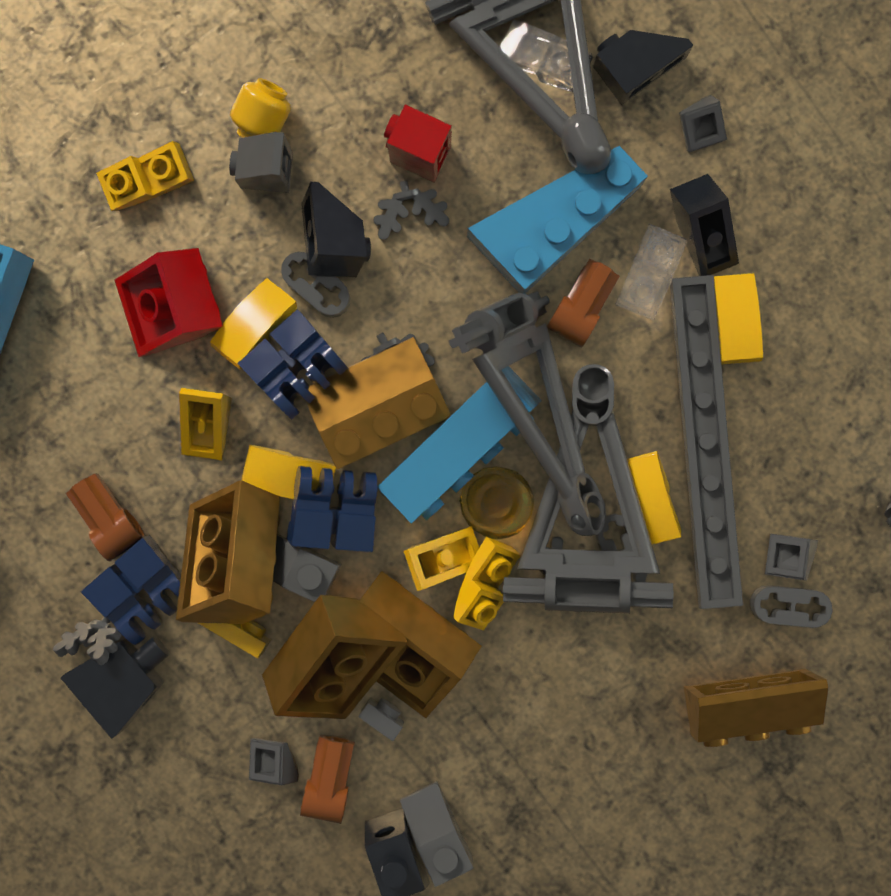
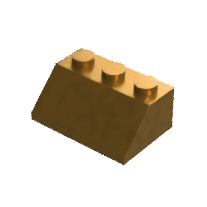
[306,337,451,470]
[176,480,280,624]
[359,571,482,718]
[262,595,407,719]
[684,669,828,747]

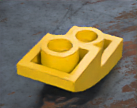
[96,141,195,211]
[714,273,763,365]
[210,278,297,370]
[241,445,336,499]
[627,451,682,545]
[453,536,521,631]

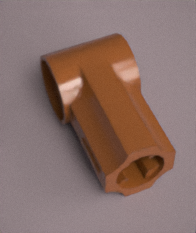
[547,259,620,348]
[66,473,145,561]
[300,735,355,824]

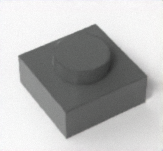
[359,697,404,741]

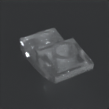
[500,20,593,92]
[616,224,688,321]

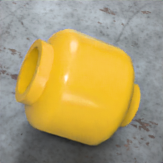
[230,78,291,138]

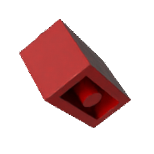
[384,104,452,183]

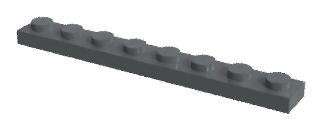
[670,275,743,609]

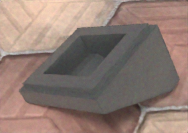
[679,95,727,152]
[765,534,818,581]
[249,738,298,786]

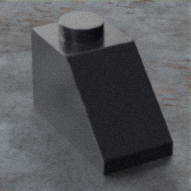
[593,30,694,105]
[670,174,739,276]
[301,182,371,277]

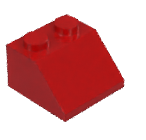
[115,248,223,357]

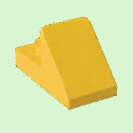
[404,526,479,591]
[198,621,271,659]

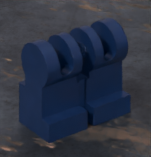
[237,309,348,420]
[286,466,377,552]
[81,535,181,645]

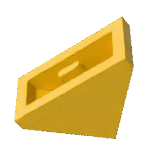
[179,388,232,460]

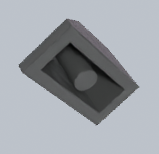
[229,132,293,193]
[273,534,342,602]
[400,781,474,887]

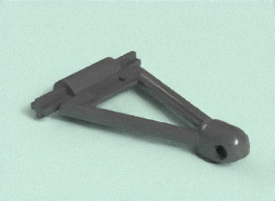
[425,0,611,174]
[449,291,606,536]
[503,364,674,614]

